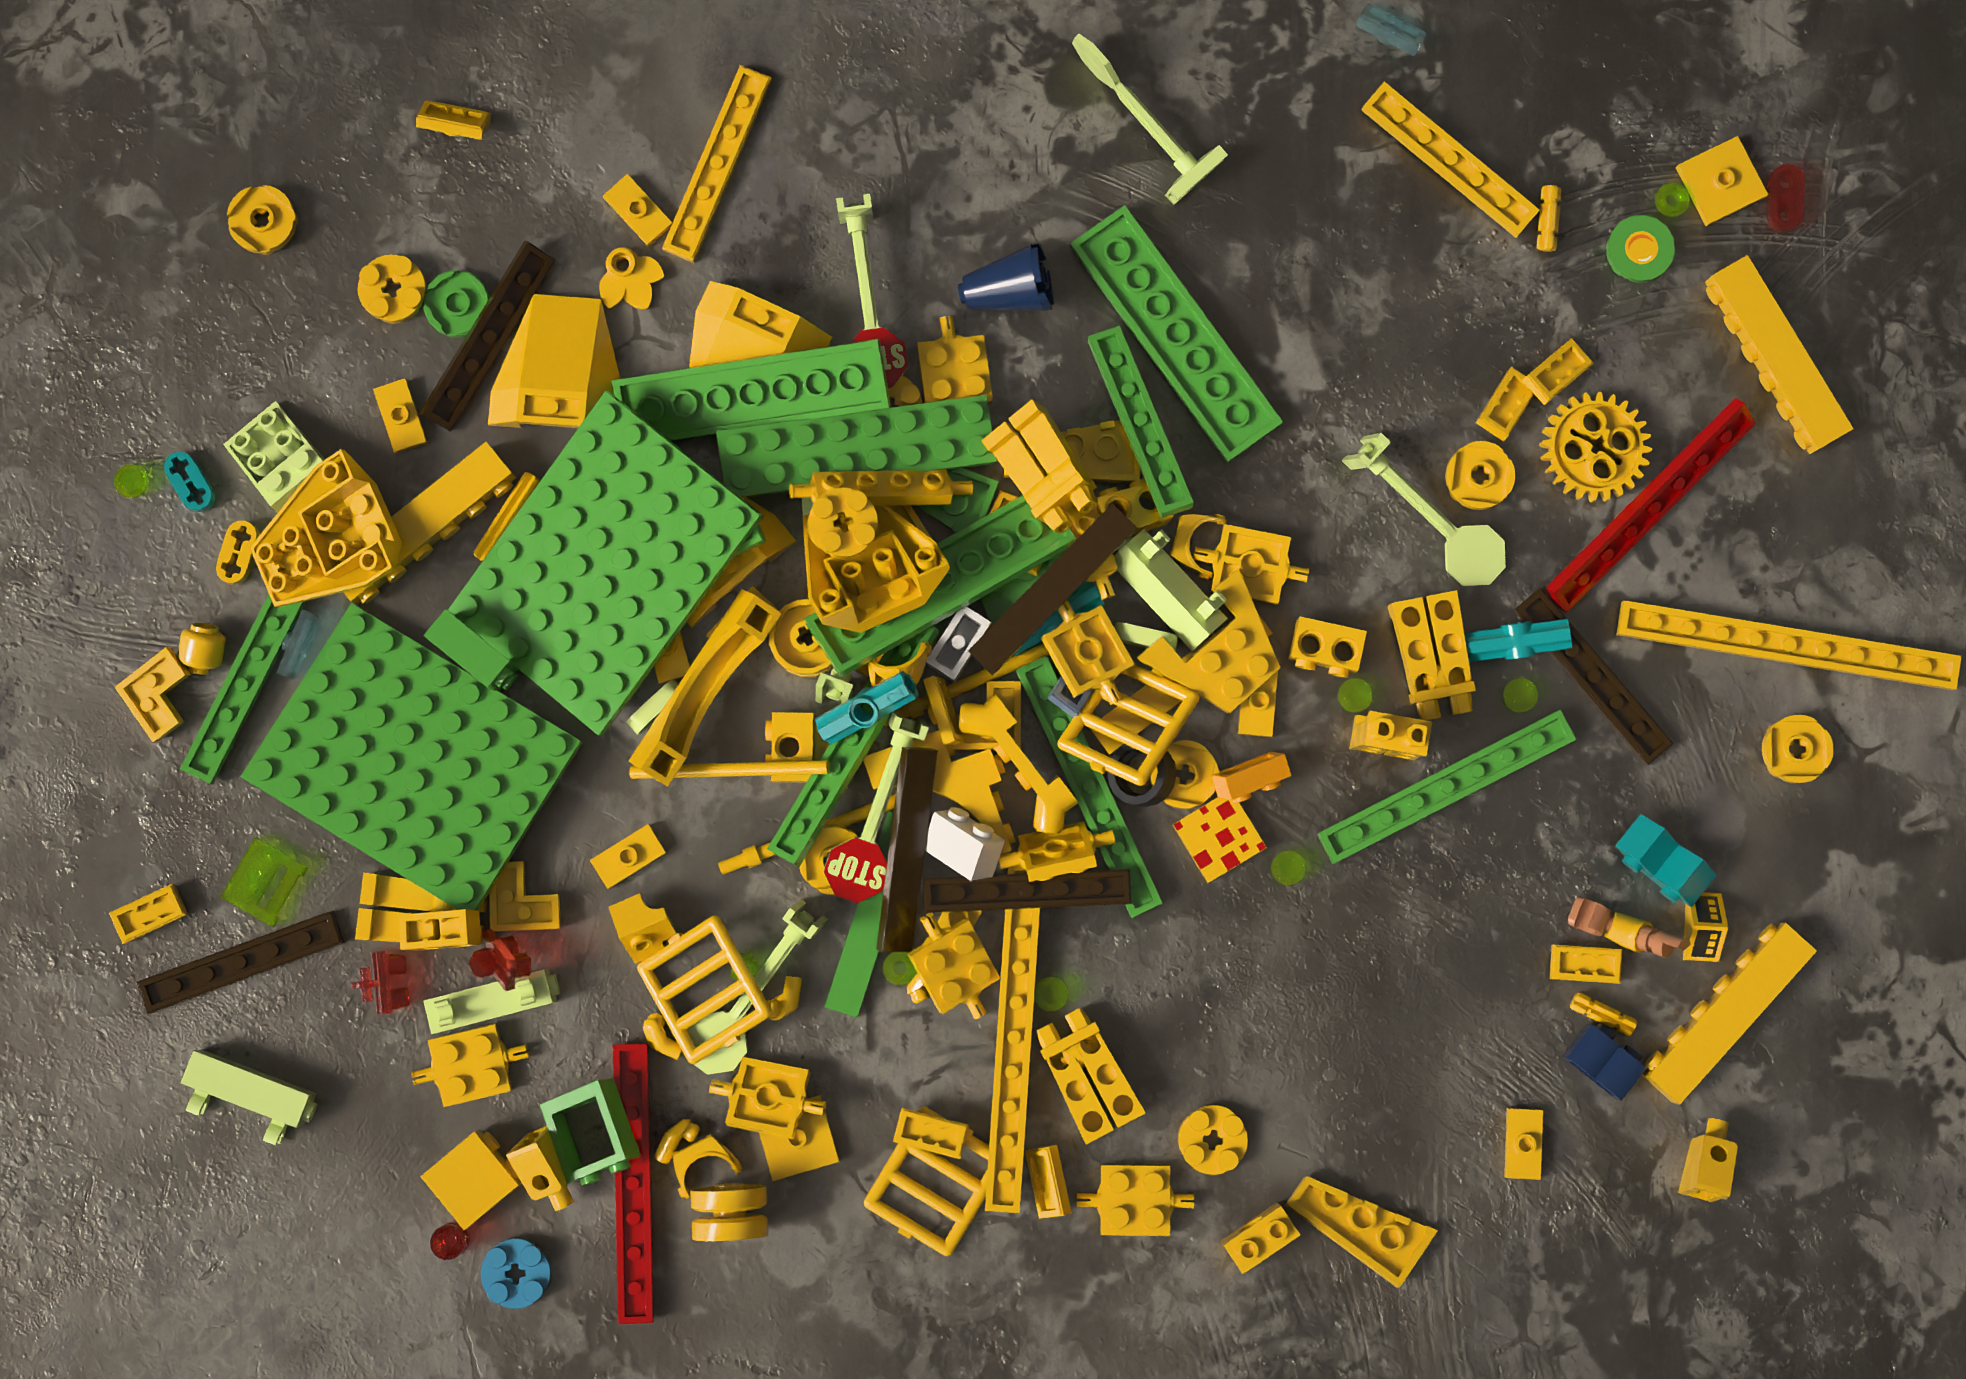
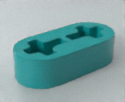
[164,452,216,513]

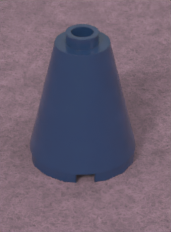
[958,243,1054,311]

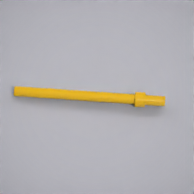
[885,643,1050,727]
[630,760,830,782]
[718,794,896,875]

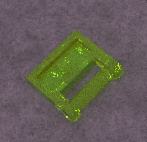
[220,837,309,927]

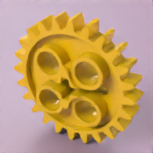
[1539,392,1652,503]

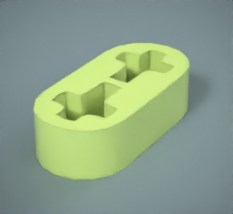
[1114,622,1178,651]
[626,679,679,735]

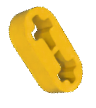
[216,520,260,585]

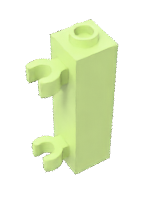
[1114,529,1228,651]
[423,969,560,1034]
[181,1049,317,1145]

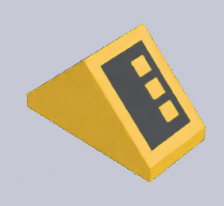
[1683,892,1728,962]

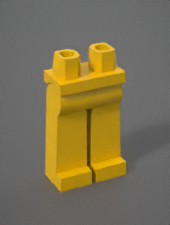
[981,399,1098,534]
[1387,590,1476,721]
[1349,711,1432,760]
[355,872,489,948]
[1036,1008,1145,1145]

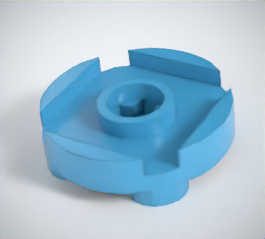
[481,1238,552,1309]

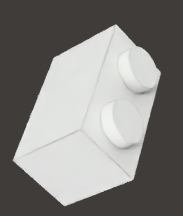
[926,606,991,683]
[925,807,1005,881]

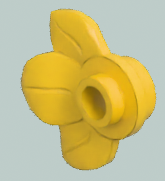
[599,247,664,310]

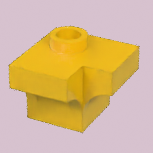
[608,893,677,964]

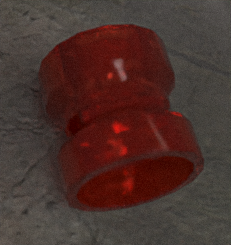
[430,1222,470,1260]

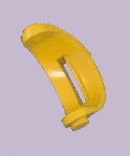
[1169,514,1227,580]
[868,641,932,687]
[673,1134,743,1200]

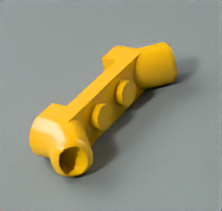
[958,694,1079,834]

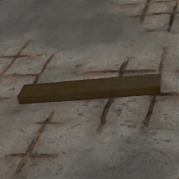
[419,241,555,432]
[968,503,1137,676]
[1513,588,1674,766]
[876,747,938,952]
[923,869,1132,913]
[136,911,345,1014]

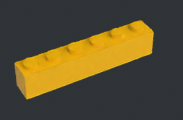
[1705,255,1854,454]
[343,442,516,605]
[1642,923,1817,1105]

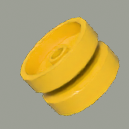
[769,599,833,677]
[690,1183,769,1241]

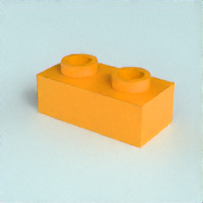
[1211,752,1292,803]

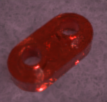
[1767,164,1805,233]

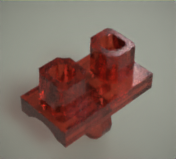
[469,929,531,991]
[351,951,410,1014]

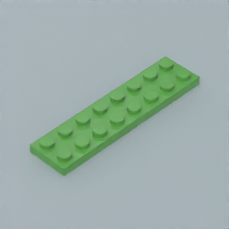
[1070,205,1283,463]
[612,338,891,441]
[716,395,997,498]
[804,495,1076,678]

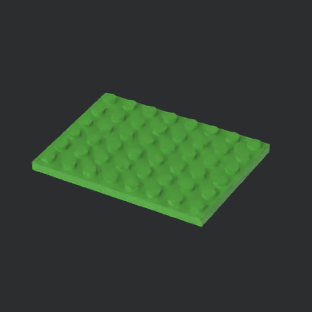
[448,391,764,736]
[240,603,582,910]

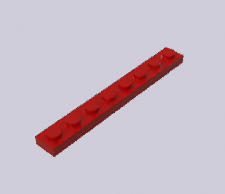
[1546,398,1756,613]
[612,1043,654,1324]

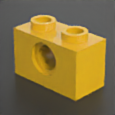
[765,712,815,783]
[1221,1203,1300,1274]

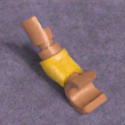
[1568,896,1691,958]

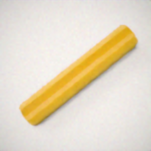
[473,472,540,561]

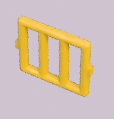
[1057,665,1200,786]
[637,915,772,1064]
[864,1106,989,1256]

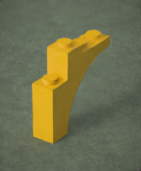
[863,730,1015,855]

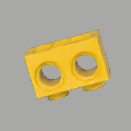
[1096,478,1174,536]
[1288,616,1367,678]
[399,909,481,951]

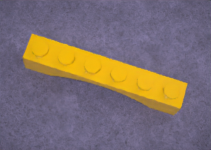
[629,589,782,787]

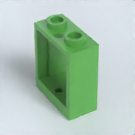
[423,609,518,691]
[540,1078,641,1186]

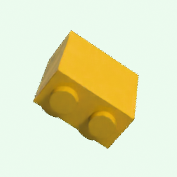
[420,1129,522,1230]

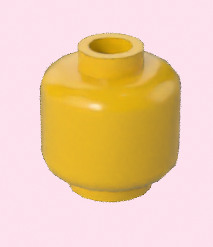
[178,622,226,675]

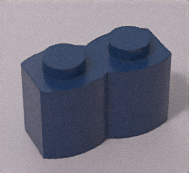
[1562,1023,1647,1101]

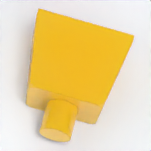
[1678,1118,1738,1202]
[506,1125,574,1211]

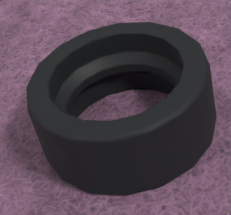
[1107,744,1177,807]

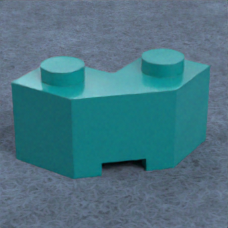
[1615,814,1717,907]

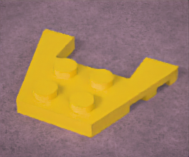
[1137,569,1280,713]

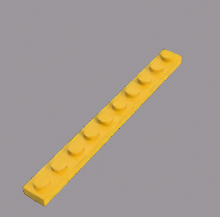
[1616,600,1961,690]
[985,865,1040,1213]

